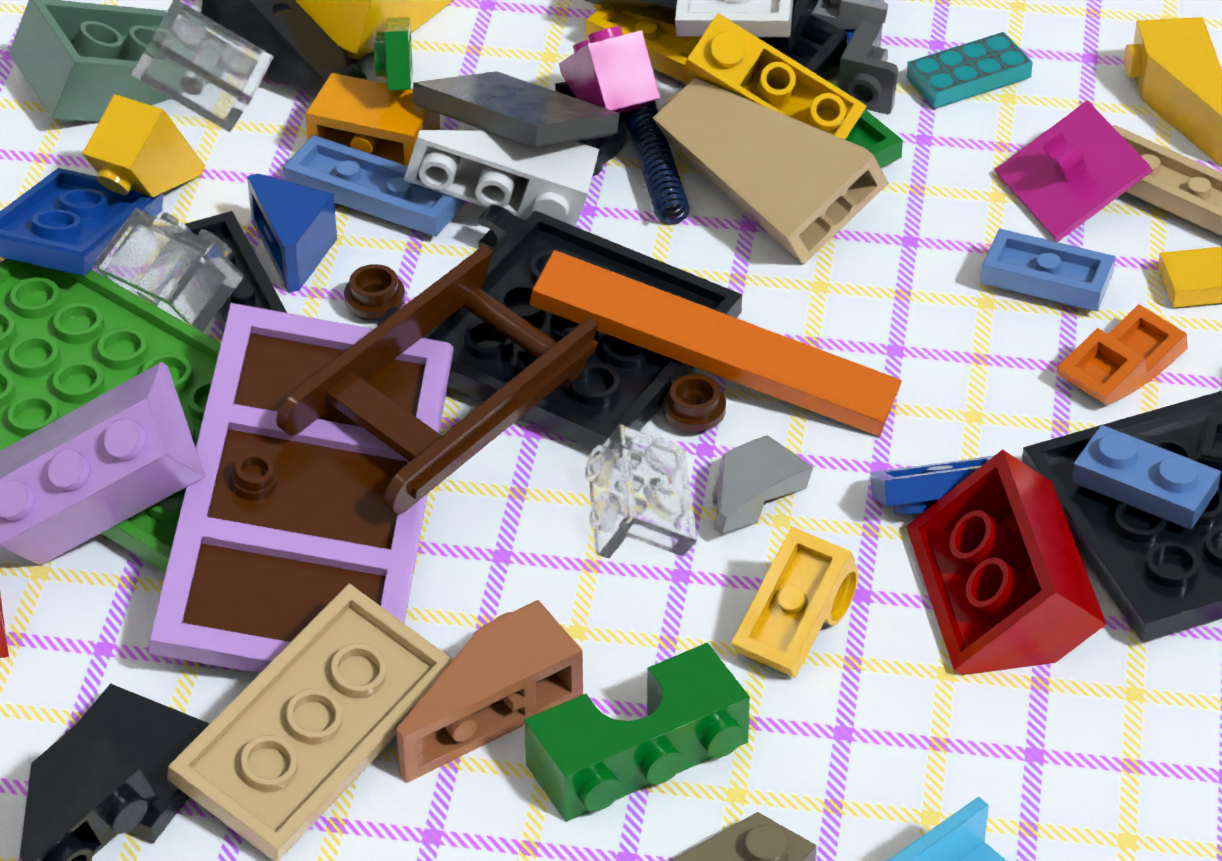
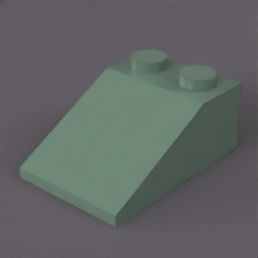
[9,0,221,123]

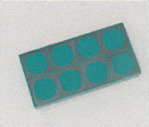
[906,31,1033,108]

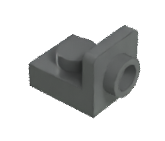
[838,19,898,115]

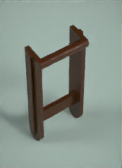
[276,245,599,514]

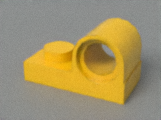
[731,526,859,678]

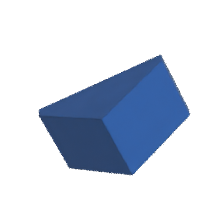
[247,173,337,293]

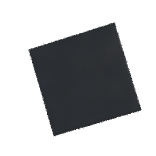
[79,683,210,844]

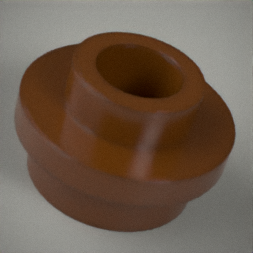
[344,264,405,319]
[663,374,726,432]

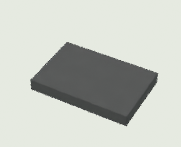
[412,71,619,148]

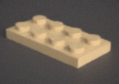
[167,583,453,861]

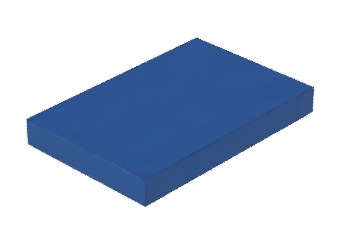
[0,168,163,276]

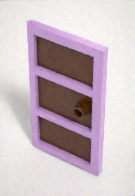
[148,303,454,673]

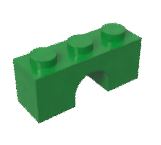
[524,642,750,822]

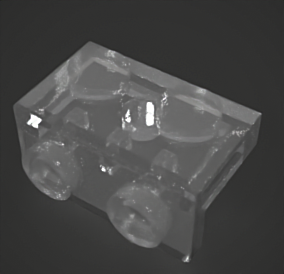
[585,424,697,559]

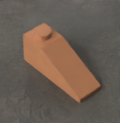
[396,600,583,783]

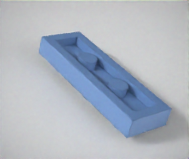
[283,135,465,237]

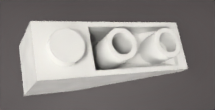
[404,130,599,226]

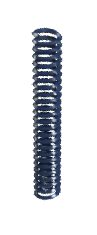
[625,101,690,224]

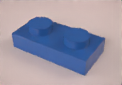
[870,455,995,514]

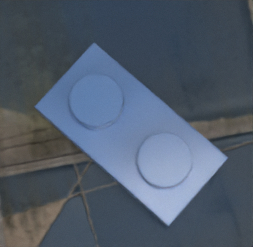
[980,228,1116,312]
[1071,424,1221,530]

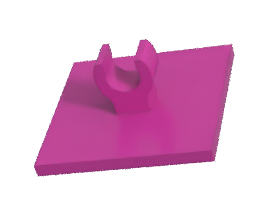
[994,100,1153,242]

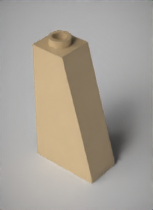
[653,78,889,265]

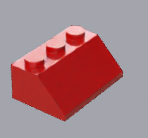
[906,449,1106,675]

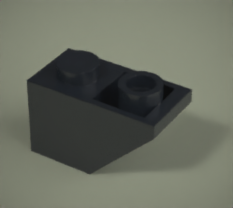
[19,715,158,861]

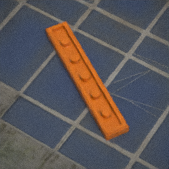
[529,250,902,437]

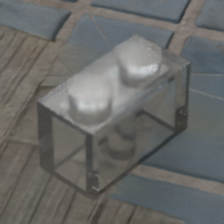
[131,0,273,133]
[93,208,244,332]

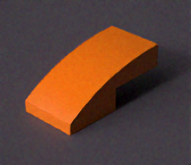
[1057,304,1188,405]

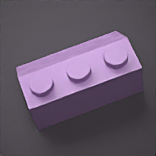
[0,362,205,566]

